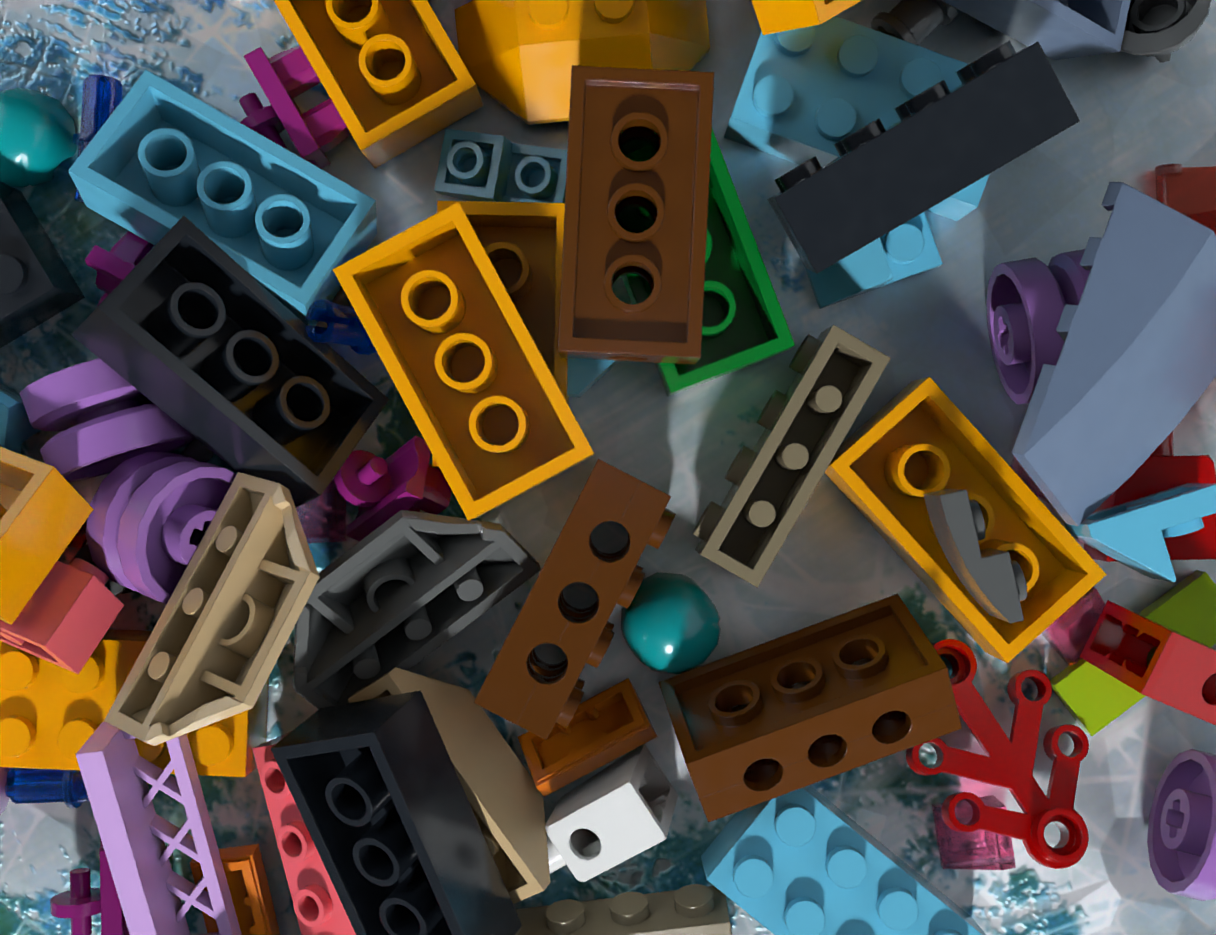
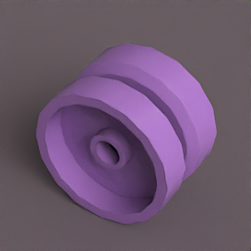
[986,249,1090,405]
[20,358,195,483]
[85,451,237,605]
[1147,749,1216,901]

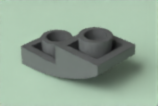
[923,489,1027,623]

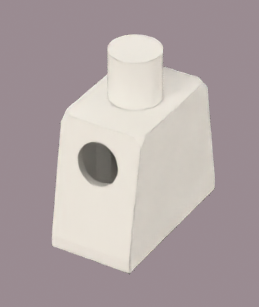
[545,744,678,882]

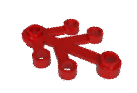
[906,639,1089,869]

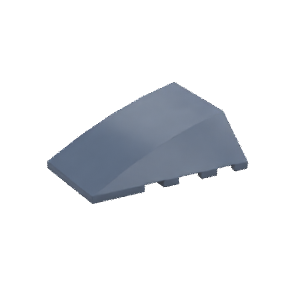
[1012,182,1216,526]

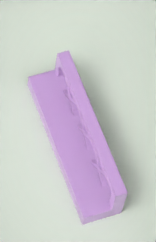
[75,721,242,935]

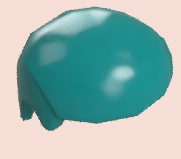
[0,88,77,187]
[621,572,721,674]

